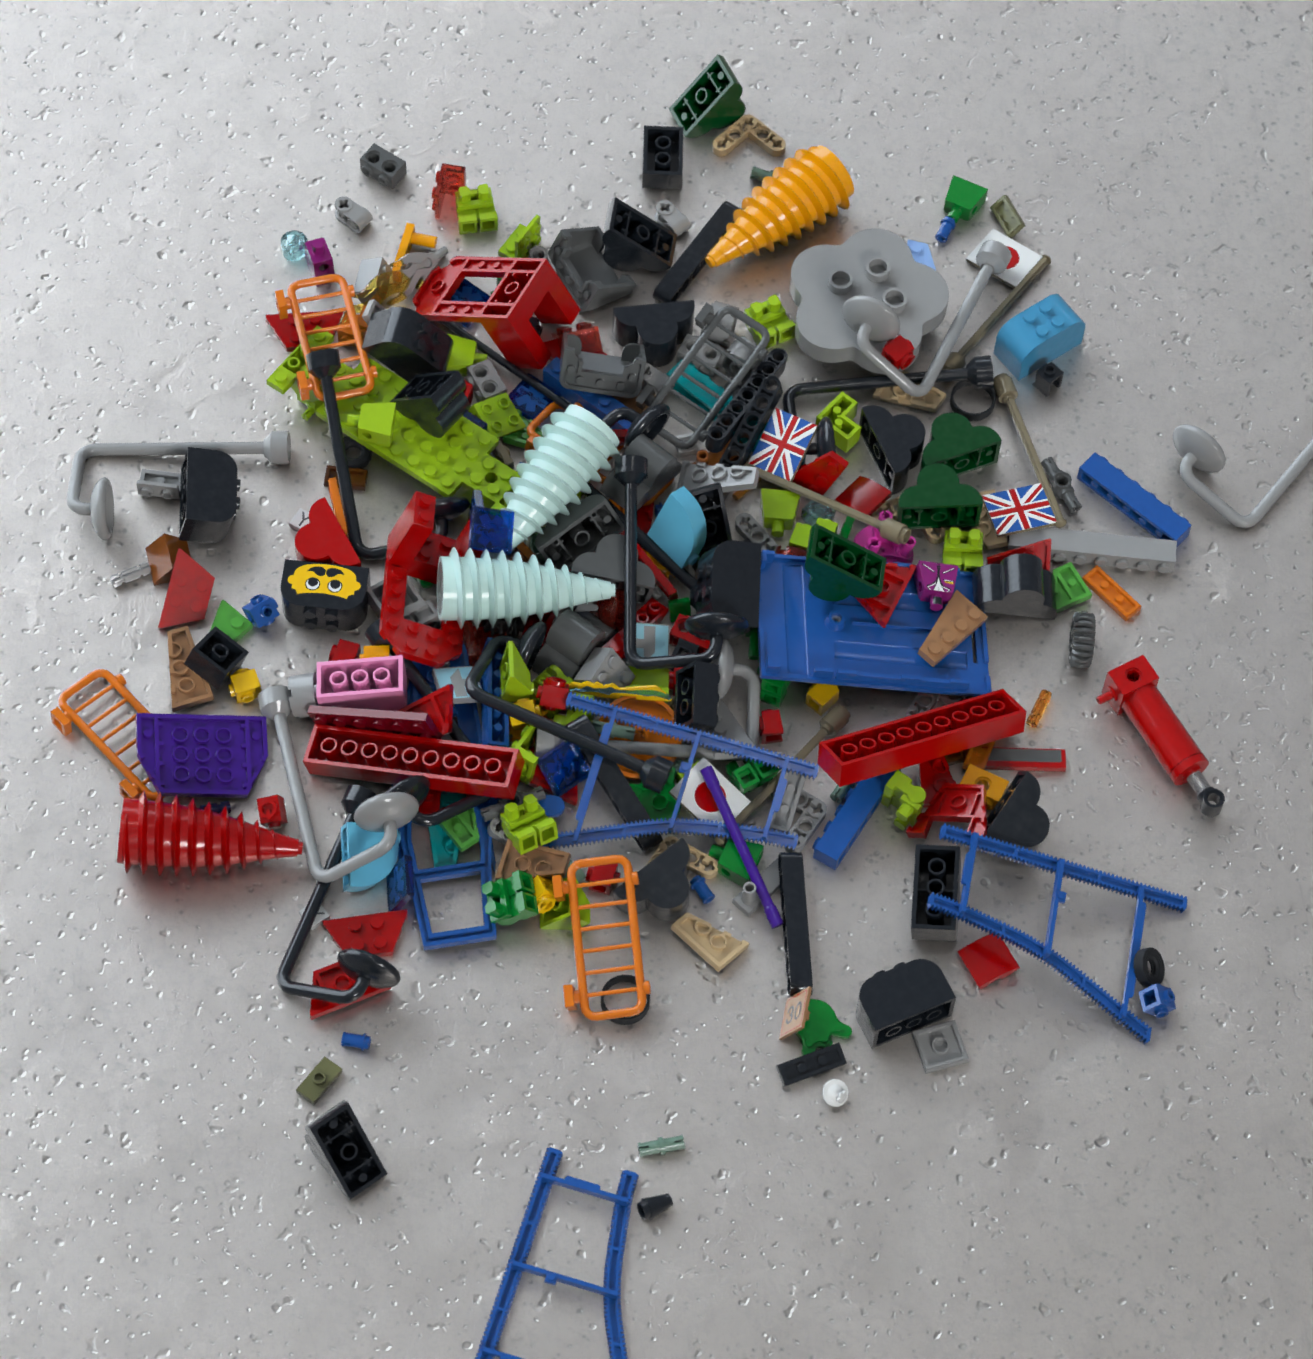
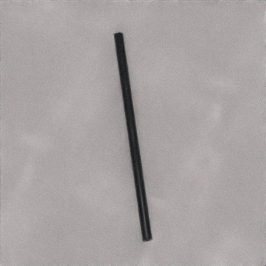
[438,321,572,410]

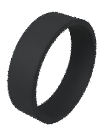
[950,380,996,421]
[601,975,650,1025]

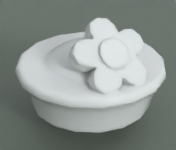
[822,1079,849,1107]

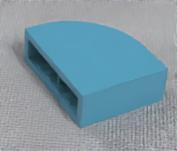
[647,486,707,569]
[340,822,401,892]

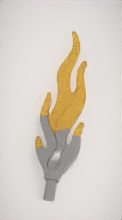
[340,246,448,324]

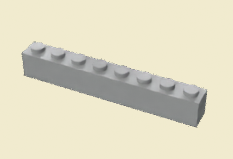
[1007,527,1177,573]

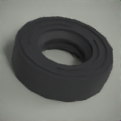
[344,436,372,469]
[1133,947,1165,988]

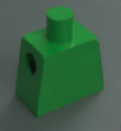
[944,175,988,224]
[708,838,764,888]

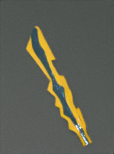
[568,681,672,701]

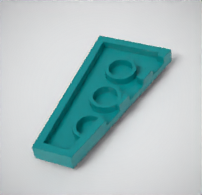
[428,791,466,867]

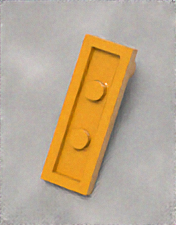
[392,223,437,284]

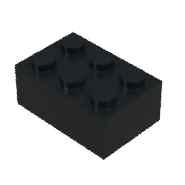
[642,126,684,189]
[674,660,720,733]

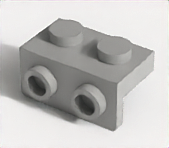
[136,469,180,499]

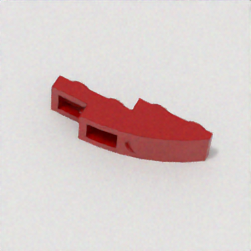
[602,598,669,660]

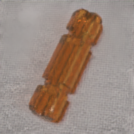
[1026,689,1052,728]

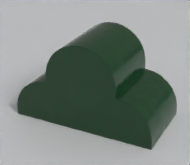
[669,54,745,138]
[920,412,1002,475]
[896,463,983,529]
[805,523,886,601]

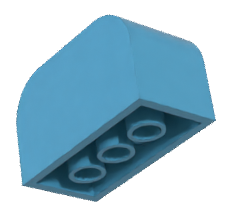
[993,294,1086,381]

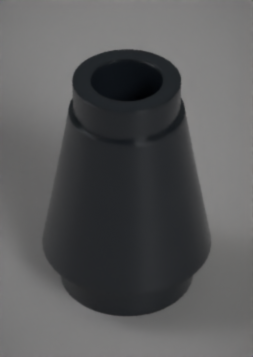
[637,1193,673,1220]

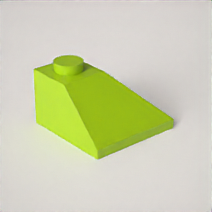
[500,641,534,702]
[540,878,590,930]

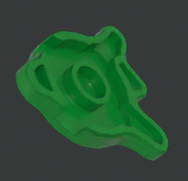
[630,767,682,821]
[795,999,852,1055]

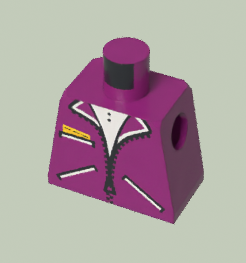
[304,237,335,287]
[914,560,958,611]

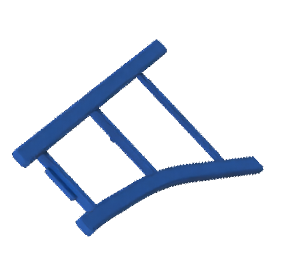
[540,691,819,851]
[475,1147,639,1359]

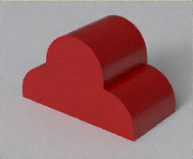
[295,497,361,567]

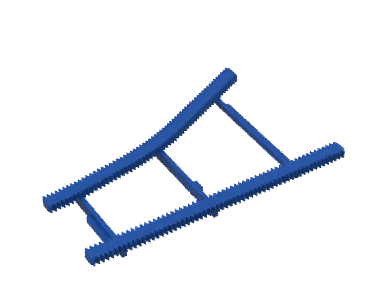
[927,823,1188,1044]

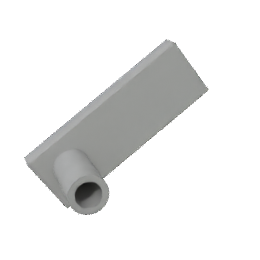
[770,770,806,833]
[732,858,780,917]

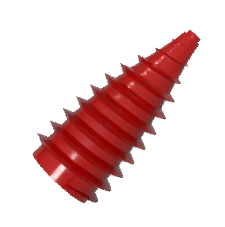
[117,790,303,877]

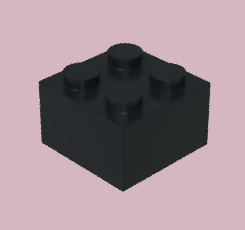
[184,626,249,690]

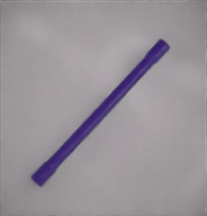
[700,766,784,929]

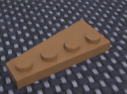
[917,590,988,667]
[167,625,214,712]

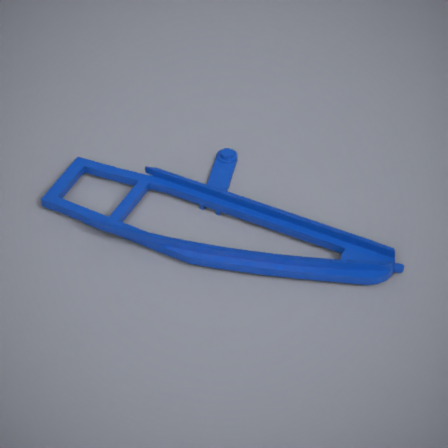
[392,642,565,951]

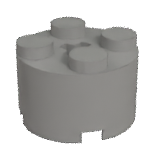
[700,301,739,347]
[719,336,764,384]
[288,672,319,718]

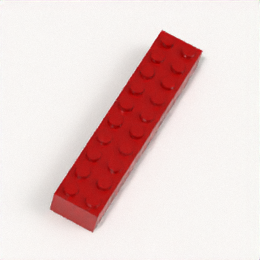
[817,689,1026,787]
[303,724,525,800]

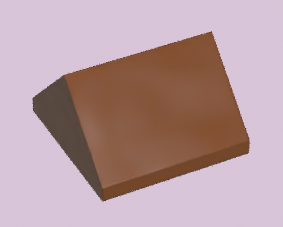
[145,533,191,586]

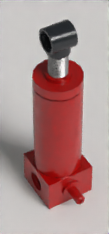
[1096,655,1225,817]

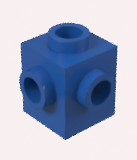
[242,594,280,628]
[1138,984,1176,1018]

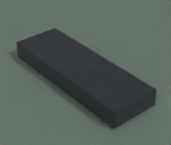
[776,1043,847,1087]

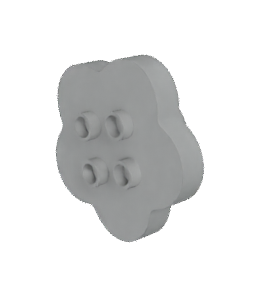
[790,228,949,374]

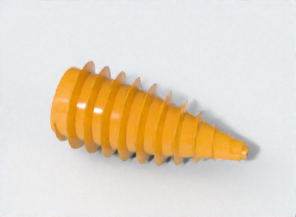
[705,145,854,268]

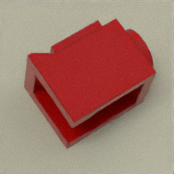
[759,709,784,745]

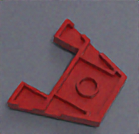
[906,783,987,839]

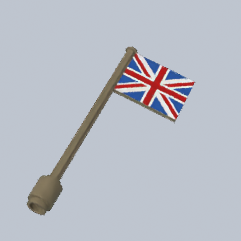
[982,373,1067,538]
[743,408,911,545]

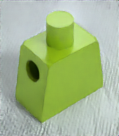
[446,334,488,377]
[347,402,396,447]
[760,488,800,538]

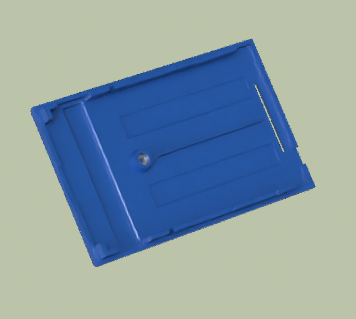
[757,550,992,697]

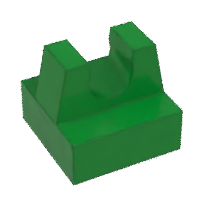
[668,597,691,623]

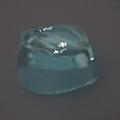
[801,501,836,526]

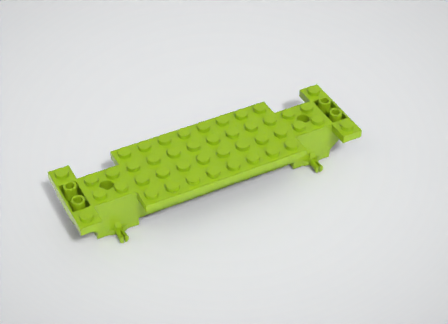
[267,325,520,522]

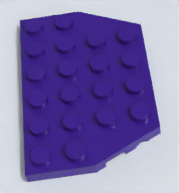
[136,713,268,798]

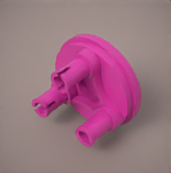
[853,510,916,563]

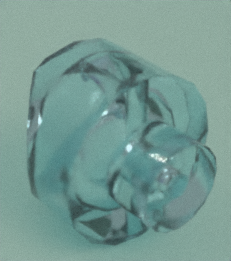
[281,230,308,261]

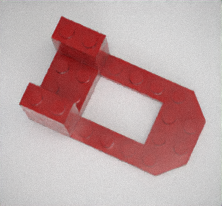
[412,256,581,369]
[379,491,495,668]

